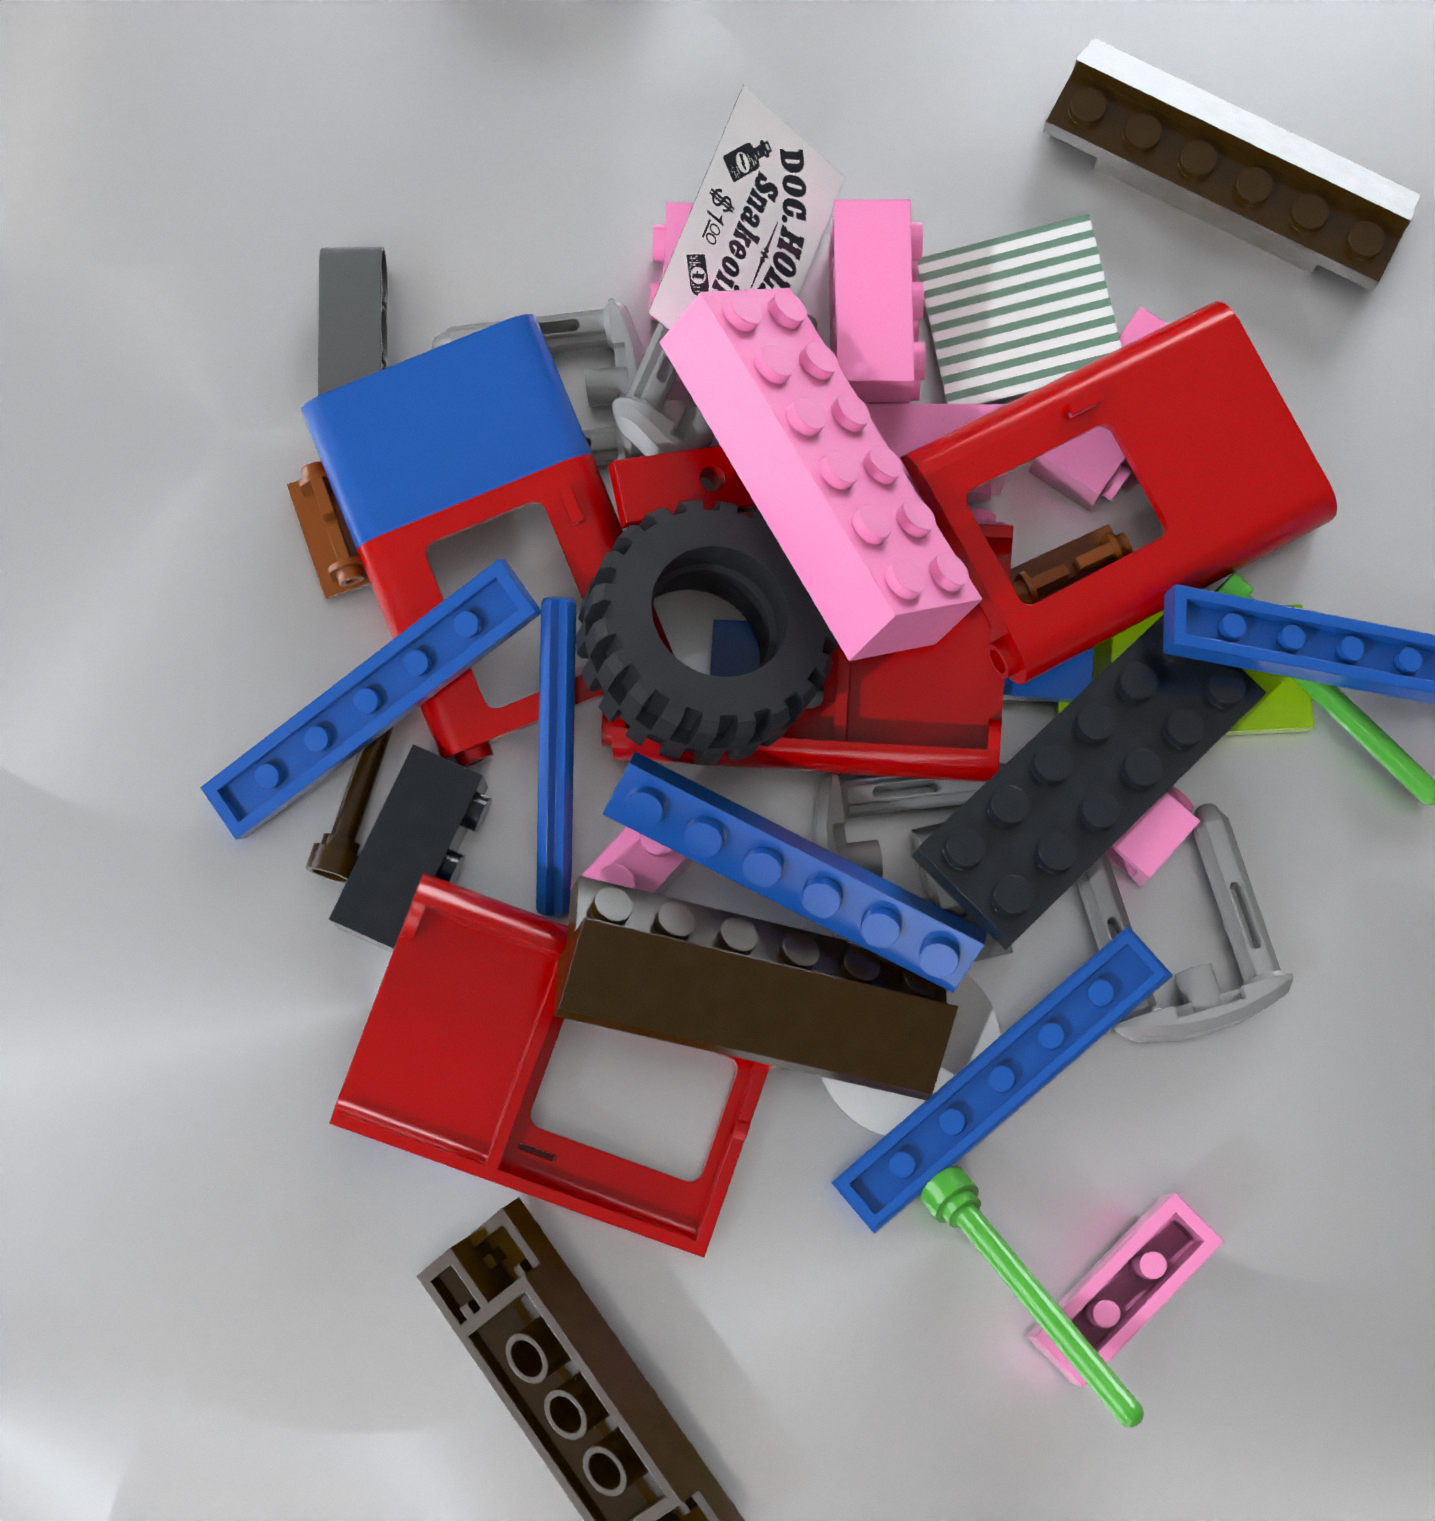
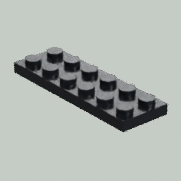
[911,614,1267,950]

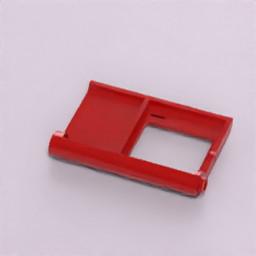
[900,301,1337,684]

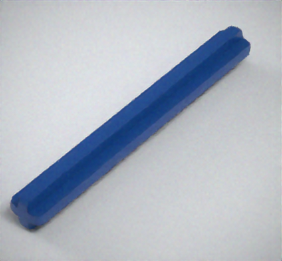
[536,597,577,916]

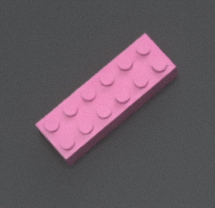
[659,288,983,661]

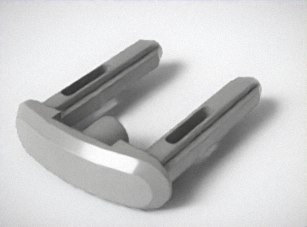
[432,298,645,466]
[612,314,818,491]
[812,762,1005,942]
[1076,803,1294,1043]

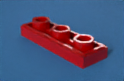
[608,446,758,529]

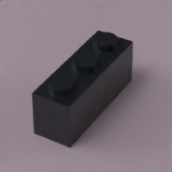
[329,744,492,952]

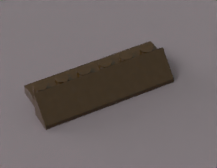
[1043,38,1421,291]
[554,875,959,1100]
[416,1197,745,1521]

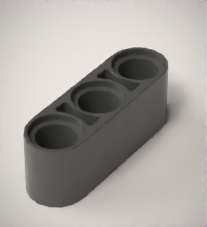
[318,247,388,396]

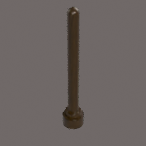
[306,726,394,884]

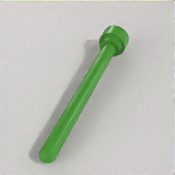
[1214,571,1435,805]
[920,1166,1144,1428]

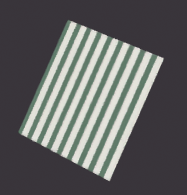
[918,214,1122,404]

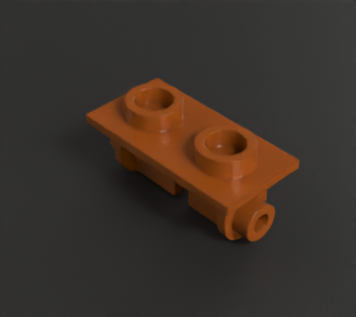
[287,461,371,600]
[1010,524,1133,604]

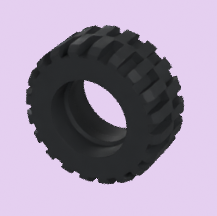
[576,500,838,764]

